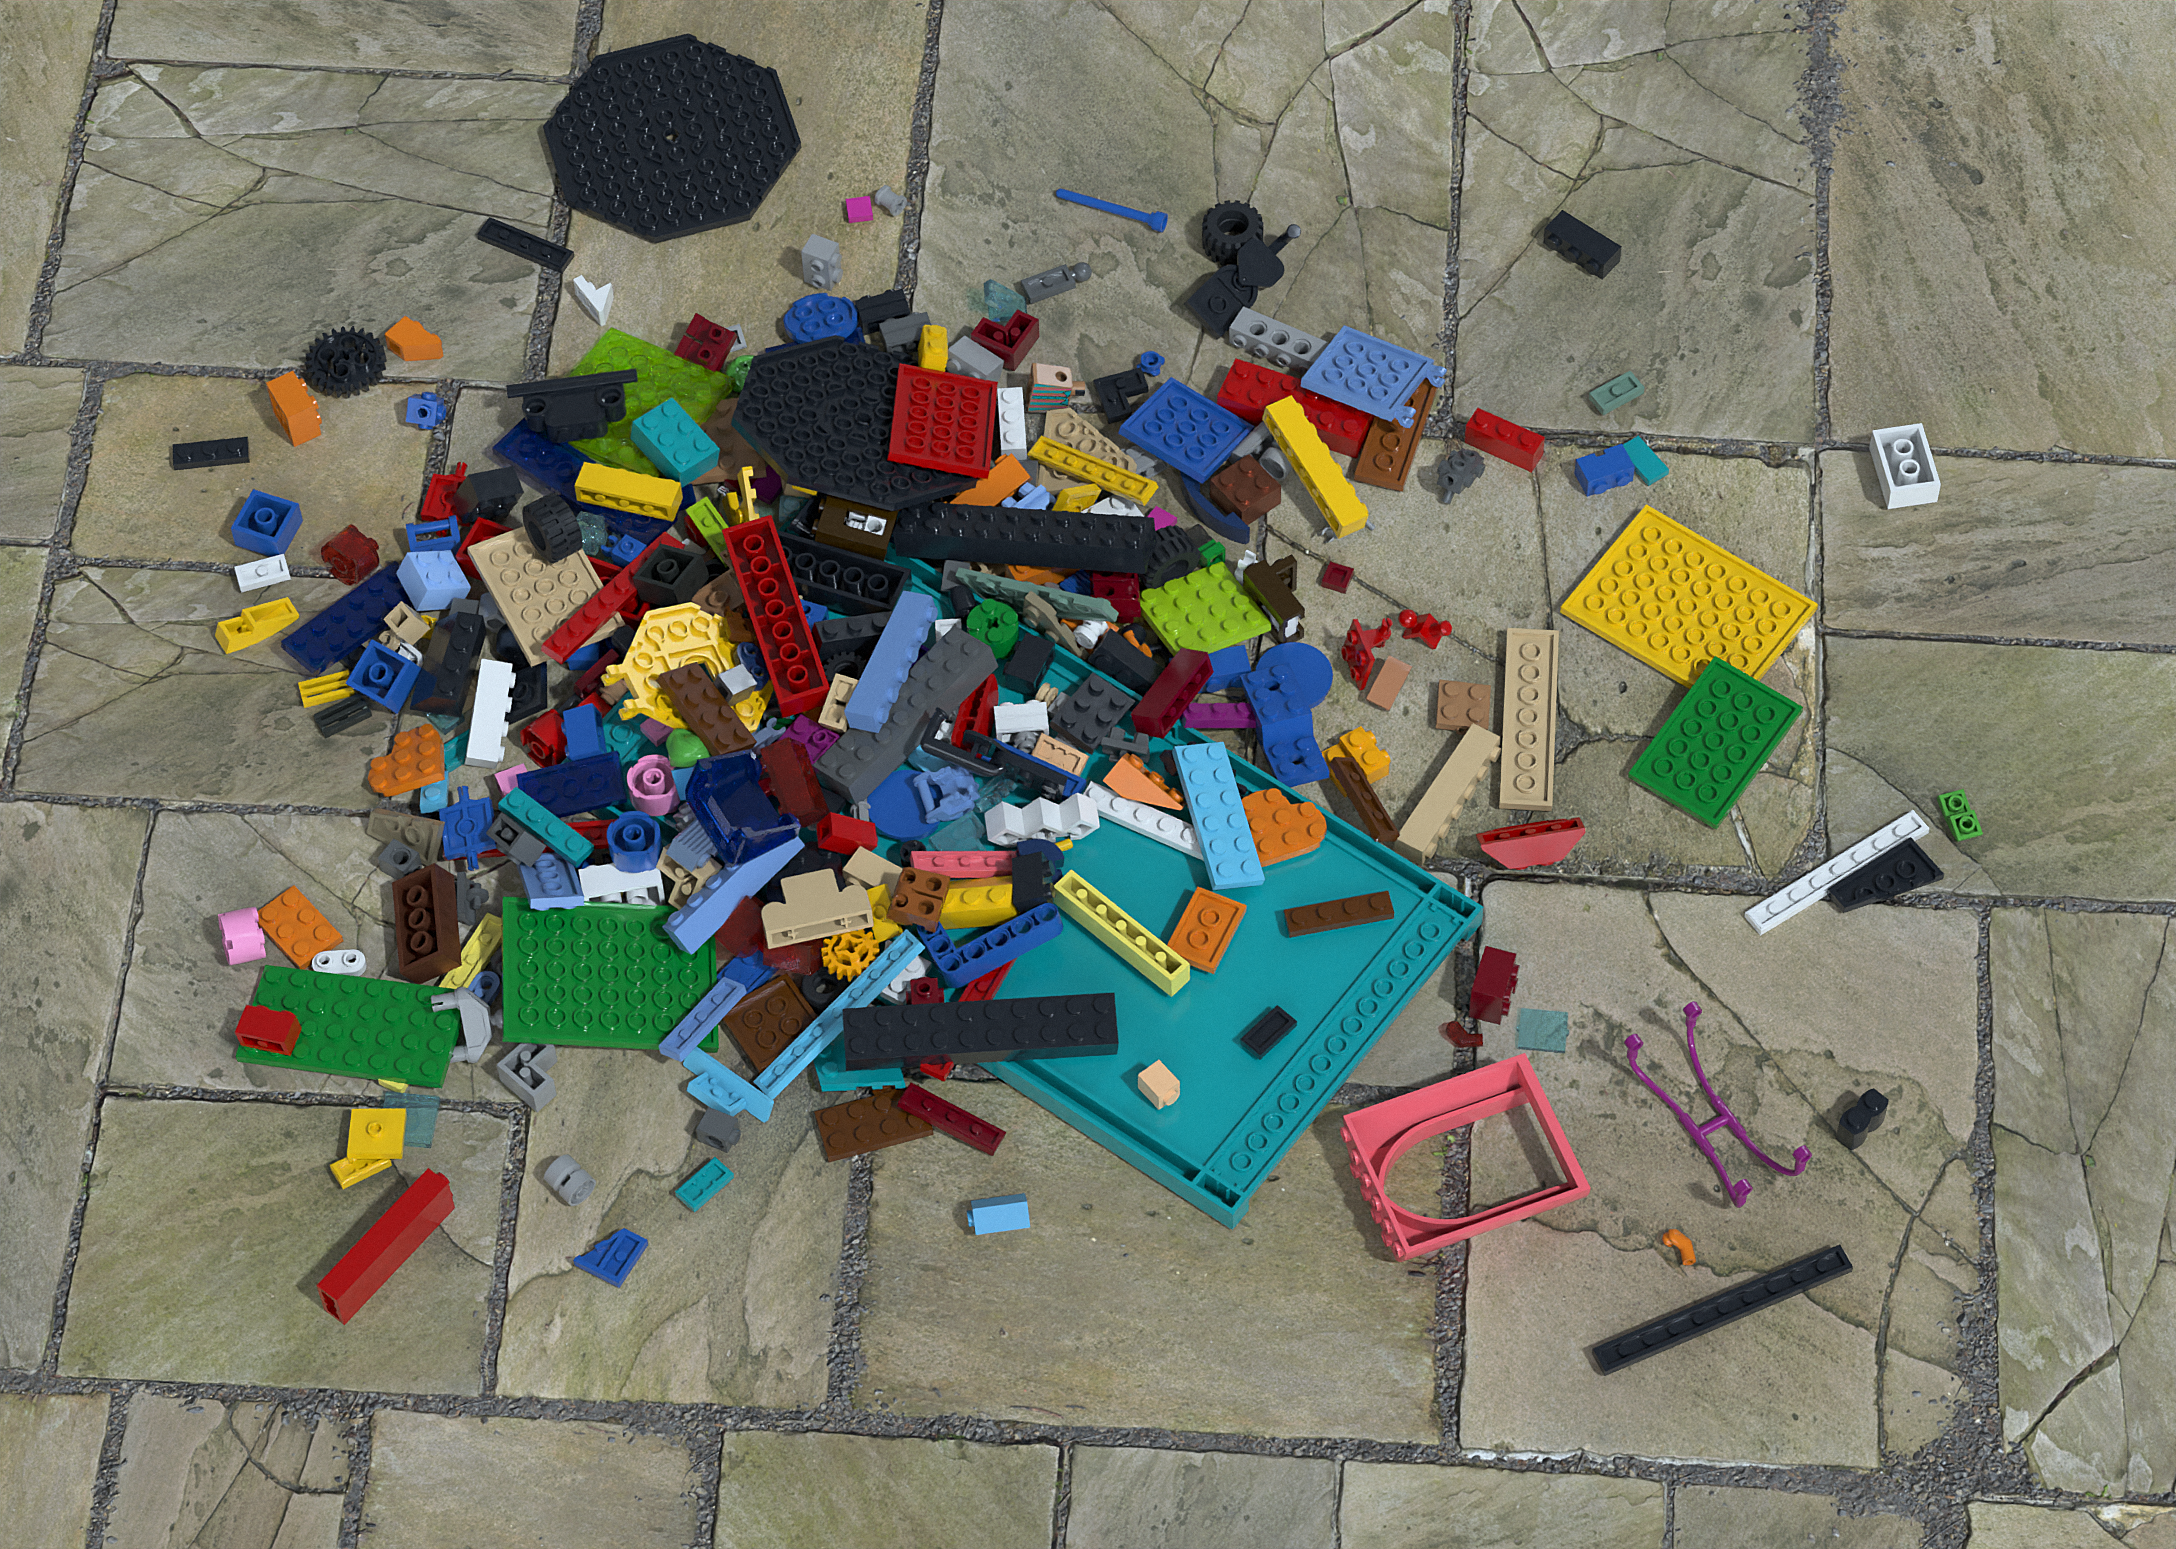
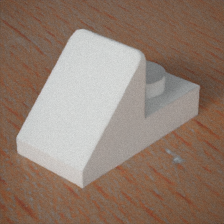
[573,275,614,327]

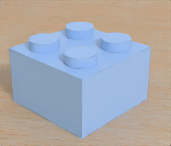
[396,550,471,611]

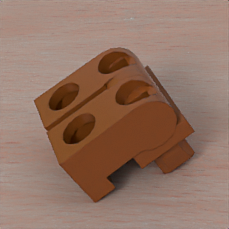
[886,867,950,933]

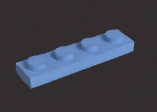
[659,977,747,1062]

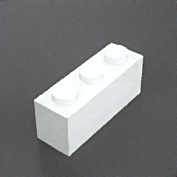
[997,387,1027,460]

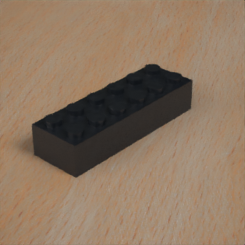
[777,530,913,616]

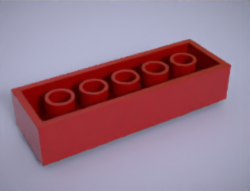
[1217,358,1375,459]

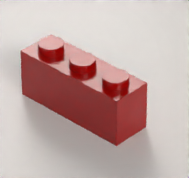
[1465,407,1545,473]

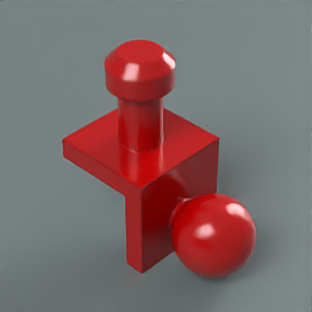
[1398,609,1452,650]

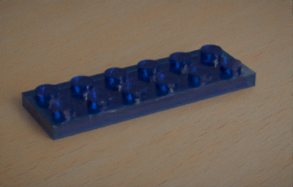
[281,561,414,677]

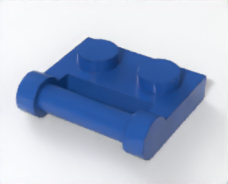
[406,515,462,561]

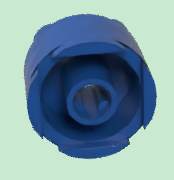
[607,811,663,873]

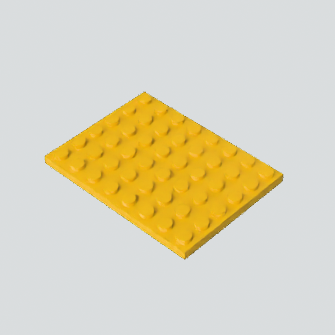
[1560,504,1818,689]

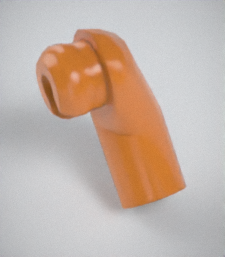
[1662,1229,1696,1265]

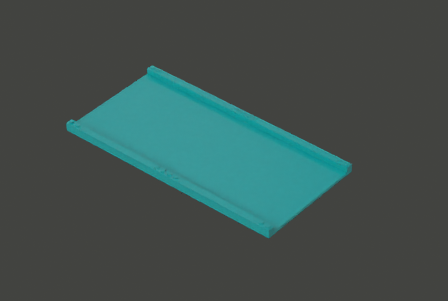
[552,498,1484,1230]

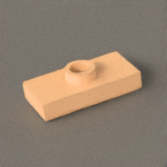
[1031,733,1090,777]

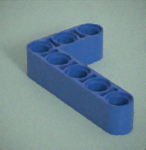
[917,903,1064,988]

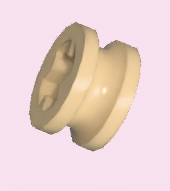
[1035,683,1059,709]

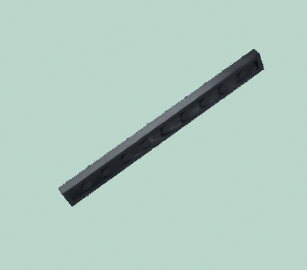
[1592,1244,1853,1376]

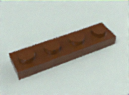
[1329,757,1400,842]
[1284,891,1394,938]

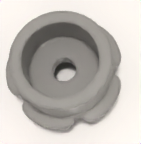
[1013,731,1037,754]

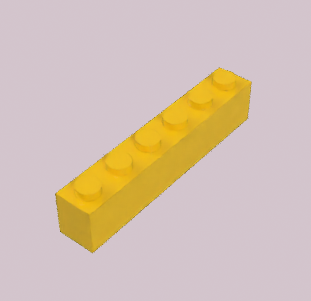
[1262,395,1369,539]

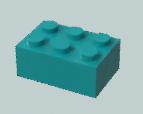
[630,398,720,488]

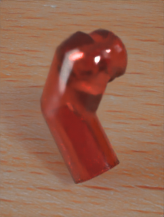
[1446,1021,1483,1048]

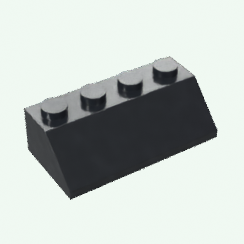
[410,611,487,718]

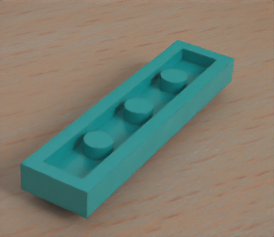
[498,787,594,867]

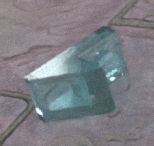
[984,279,1027,322]

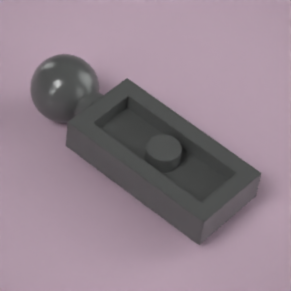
[1021,262,1092,304]

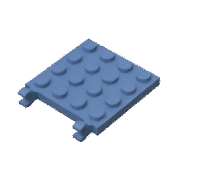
[1301,325,1447,428]

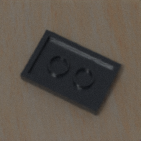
[1049,673,1135,755]

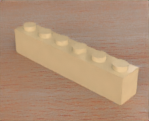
[1394,723,1502,866]

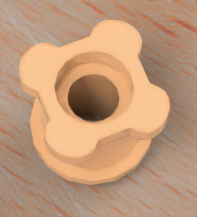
[599,679,629,706]

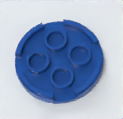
[783,293,858,344]
[1256,642,1333,709]
[867,770,944,842]

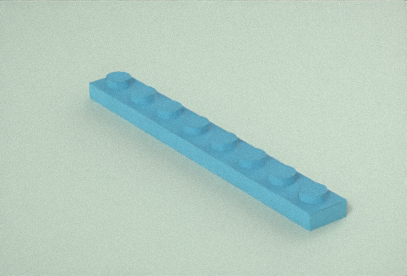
[753,929,925,1100]

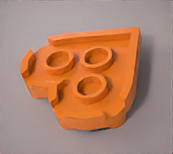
[368,724,445,797]
[1242,788,1327,868]

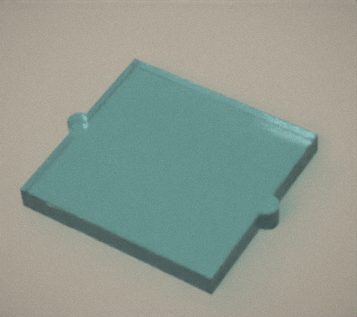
[1517,1008,1569,1053]

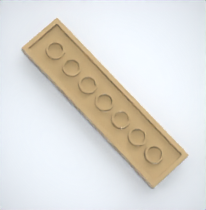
[1499,628,1559,811]

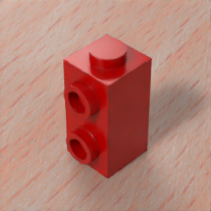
[816,812,878,856]

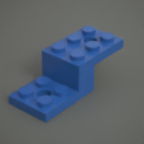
[1240,663,1330,787]

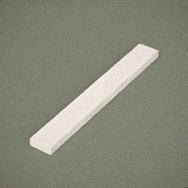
[1744,810,1929,936]

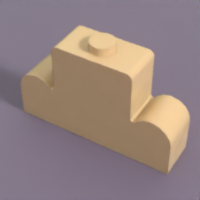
[761,869,874,949]

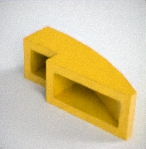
[215,597,299,654]

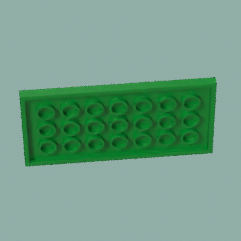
[235,965,462,1089]

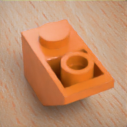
[385,316,444,361]

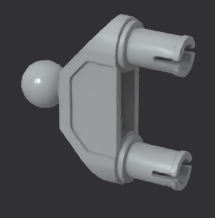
[431,986,502,1064]

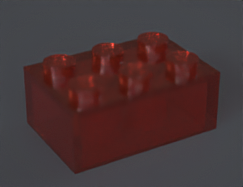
[760,737,830,828]

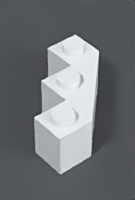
[984,793,1100,848]

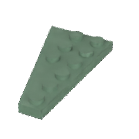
[955,567,1119,622]

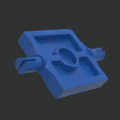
[439,786,497,871]

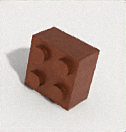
[1210,454,1281,525]

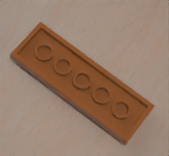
[1354,376,1442,492]

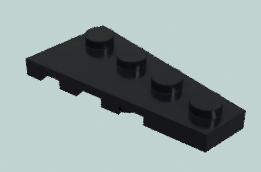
[1827,837,1944,913]

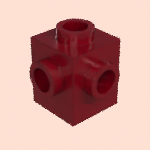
[906,977,945,1005]

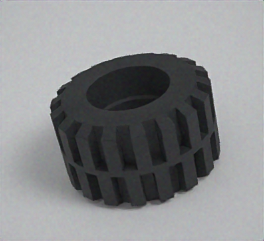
[1202,200,1264,266]
[522,492,583,564]
[1138,525,1201,589]

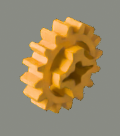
[821,929,880,981]

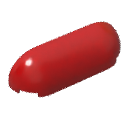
[951,674,999,759]

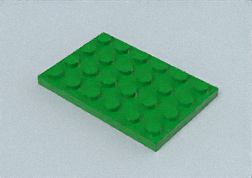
[1628,656,1803,830]

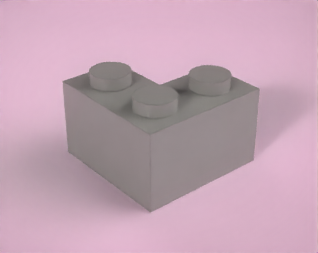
[497,1043,558,1112]

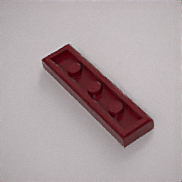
[897,1082,1006,1156]

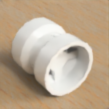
[1073,620,1108,649]

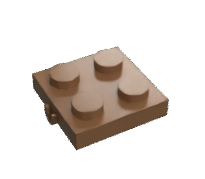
[1435,679,1491,735]

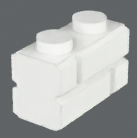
[994,700,1049,743]

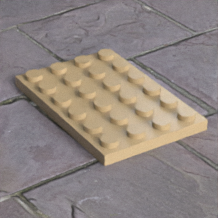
[467,526,626,667]

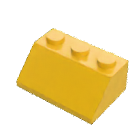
[939,876,1020,929]

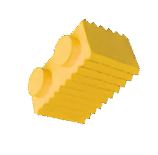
[918,325,948,372]

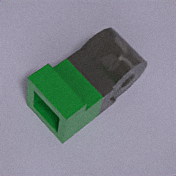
[1185,524,1226,568]

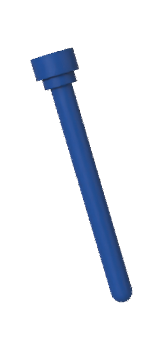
[1056,188,1168,232]

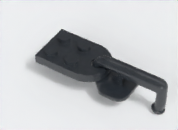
[1184,224,1301,340]
[496,623,547,726]
[920,707,1068,801]

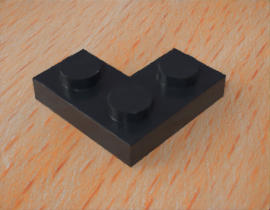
[1093,367,1149,424]

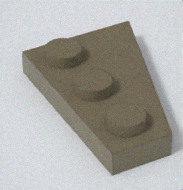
[367,808,445,866]

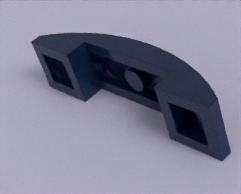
[1180,471,1250,545]

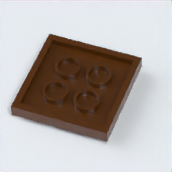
[722,973,818,1075]

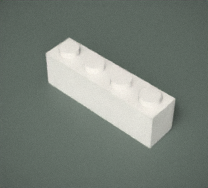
[464,659,516,769]

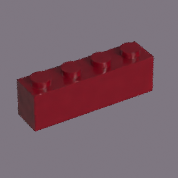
[1131,648,1214,739]

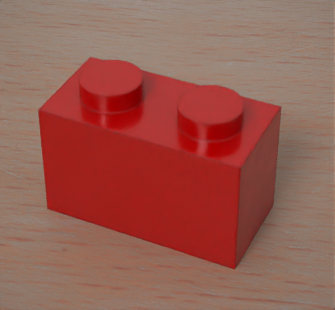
[235,1005,302,1056]

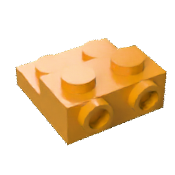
[1321,726,1391,798]

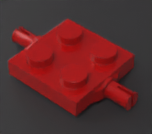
[421,462,472,537]

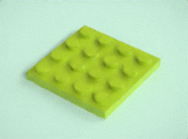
[1140,561,1271,657]

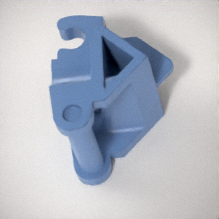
[913,765,980,824]

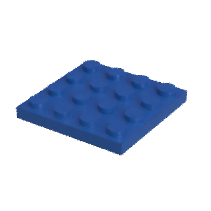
[1118,377,1255,484]

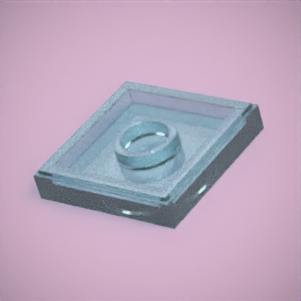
[383,1091,441,1148]

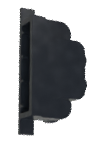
[506,368,638,443]

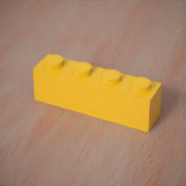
[574,462,683,521]

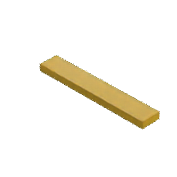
[1027,435,1159,506]

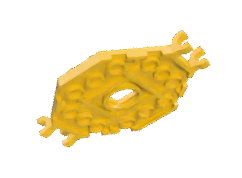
[601,602,773,734]

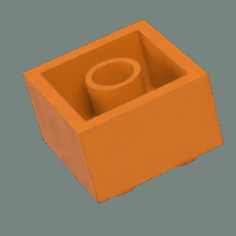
[266,371,322,447]

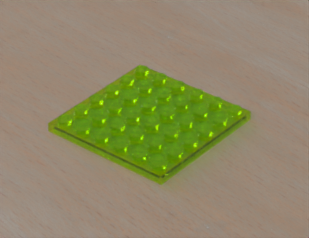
[528,327,736,478]

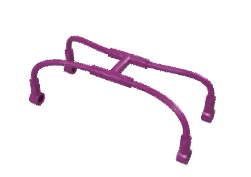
[1624,1001,1812,1208]

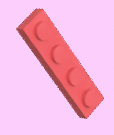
[910,851,1017,878]

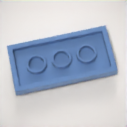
[516,852,584,911]

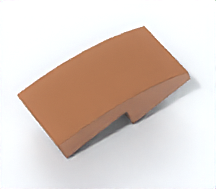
[1366,655,1412,711]

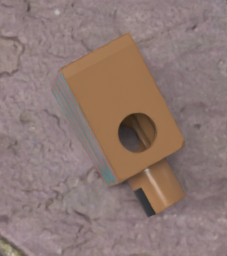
[1025,363,1085,412]

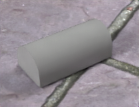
[1229,421,1274,465]

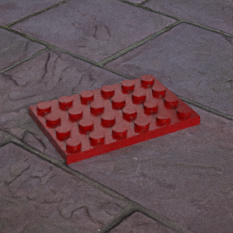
[887,363,998,479]

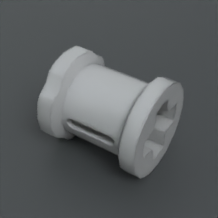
[874,185,907,216]

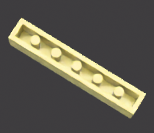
[1054,869,1190,997]

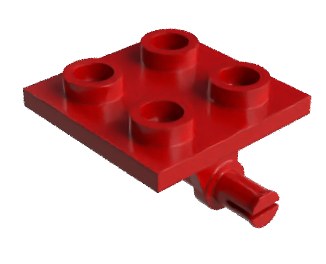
[1341,618,1393,691]

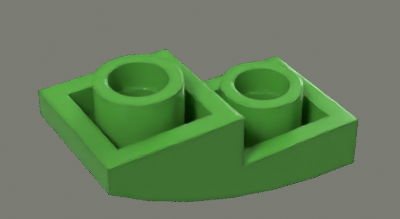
[1937,789,1983,842]

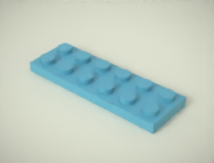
[1172,742,1265,890]

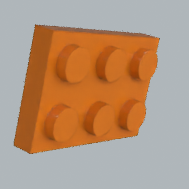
[257,885,343,970]
[1167,887,1247,974]

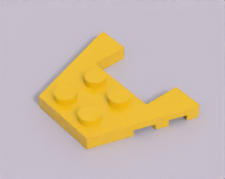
[722,466,759,527]

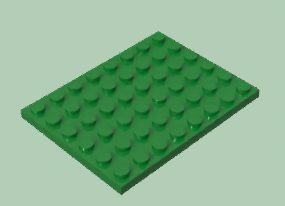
[501,896,719,1053]

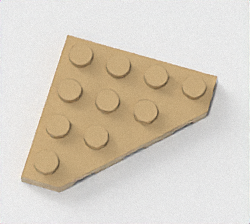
[1037,408,1137,497]

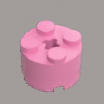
[627,755,681,816]
[218,907,266,966]

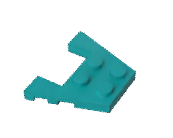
[813,1005,906,1092]

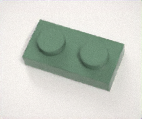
[1589,371,1645,415]

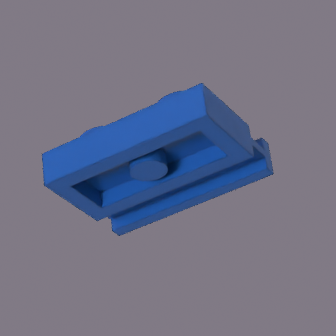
[717,943,779,997]

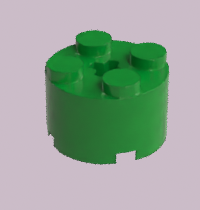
[966,599,1019,660]

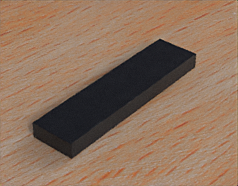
[477,217,575,274]

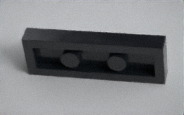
[172,437,250,470]

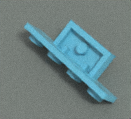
[683,1046,774,1123]

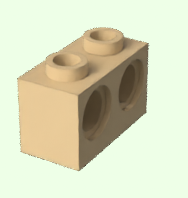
[818,673,859,735]

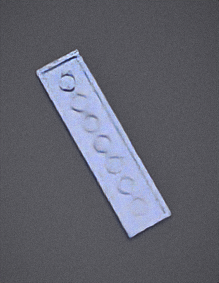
[492,417,678,547]

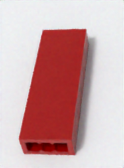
[316,1168,455,1325]

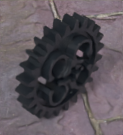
[305,326,387,398]

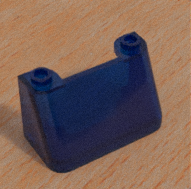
[685,749,801,868]

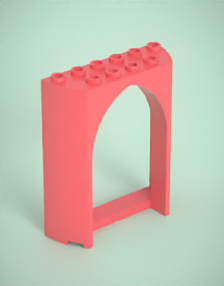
[1340,1053,1591,1262]

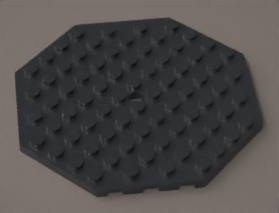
[543,33,802,243]
[731,335,978,511]

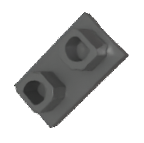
[1101,727,1150,763]
[454,871,489,926]

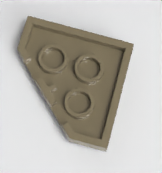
[1021,591,1089,663]

